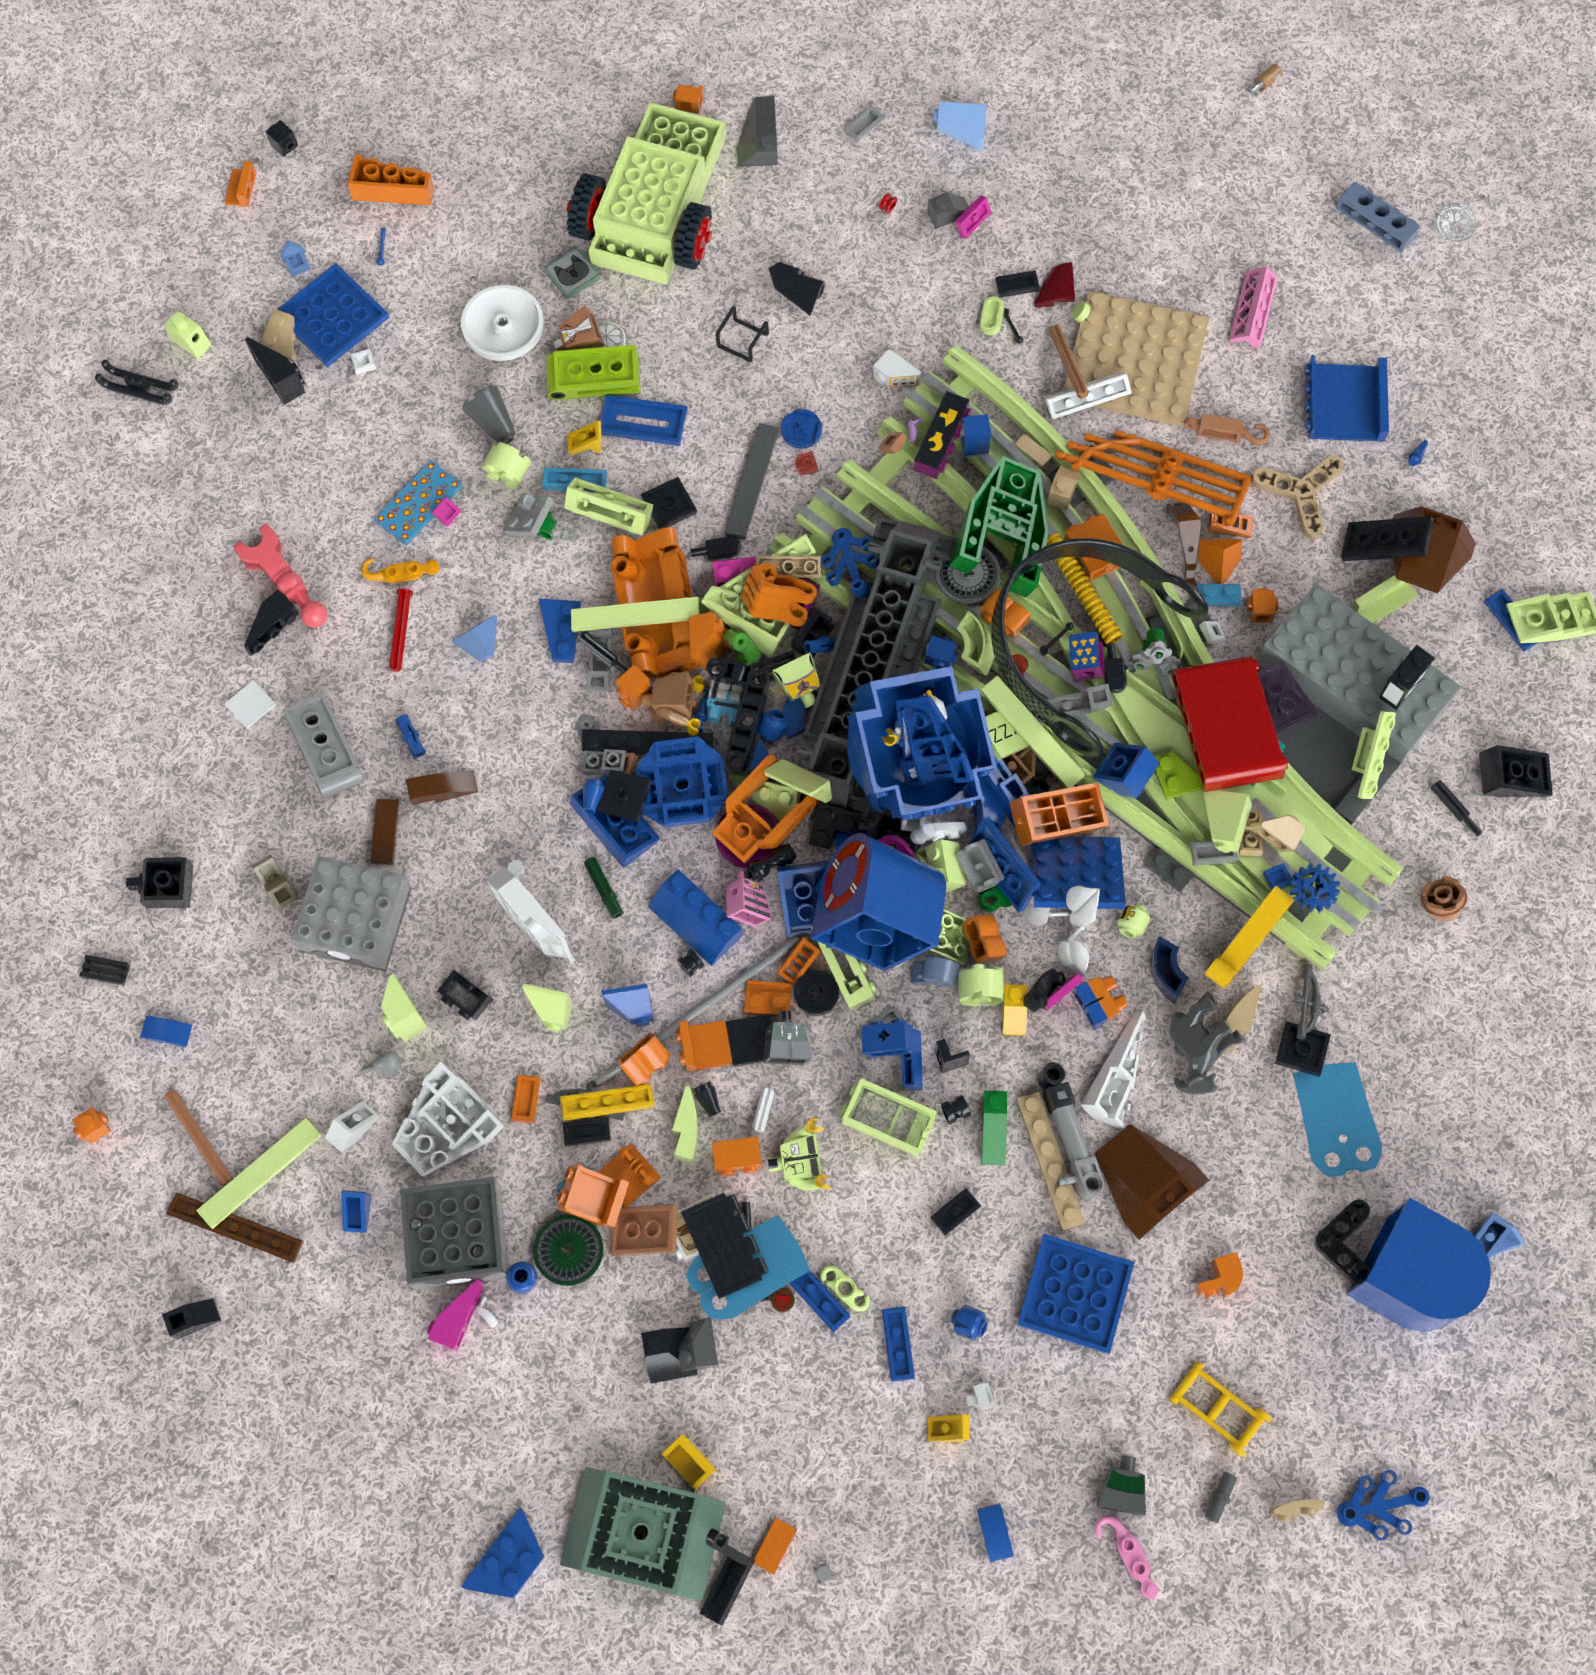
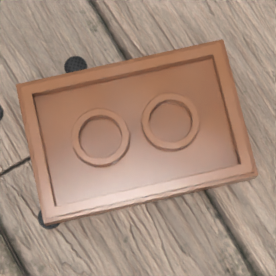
[611,1204,678,1256]

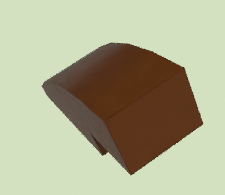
[405,771,478,805]

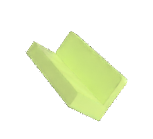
[1351,575,1418,624]
[764,759,832,803]

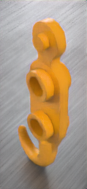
[361,558,440,584]

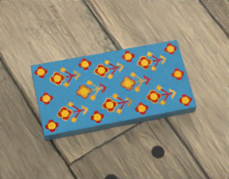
[374,460,462,546]

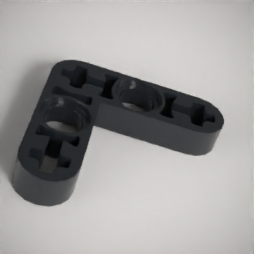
[1315,1199,1371,1286]

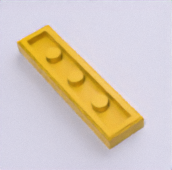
[560,1084,655,1121]

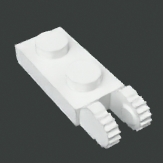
[910,822,967,844]

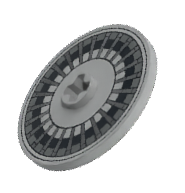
[936,547,1000,604]

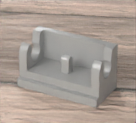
[955,839,1005,894]

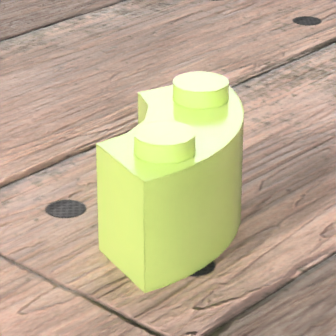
[957,611,994,676]

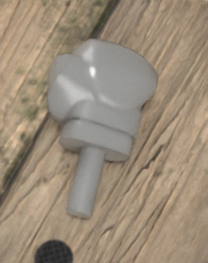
[361,1051,401,1078]

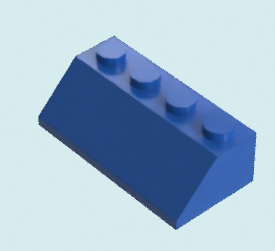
[648,869,743,966]

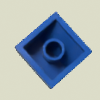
[1092,742,1160,798]

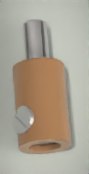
[1249,64,1283,94]

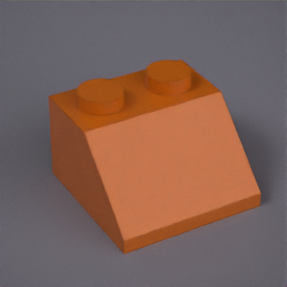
[689,612,730,672]

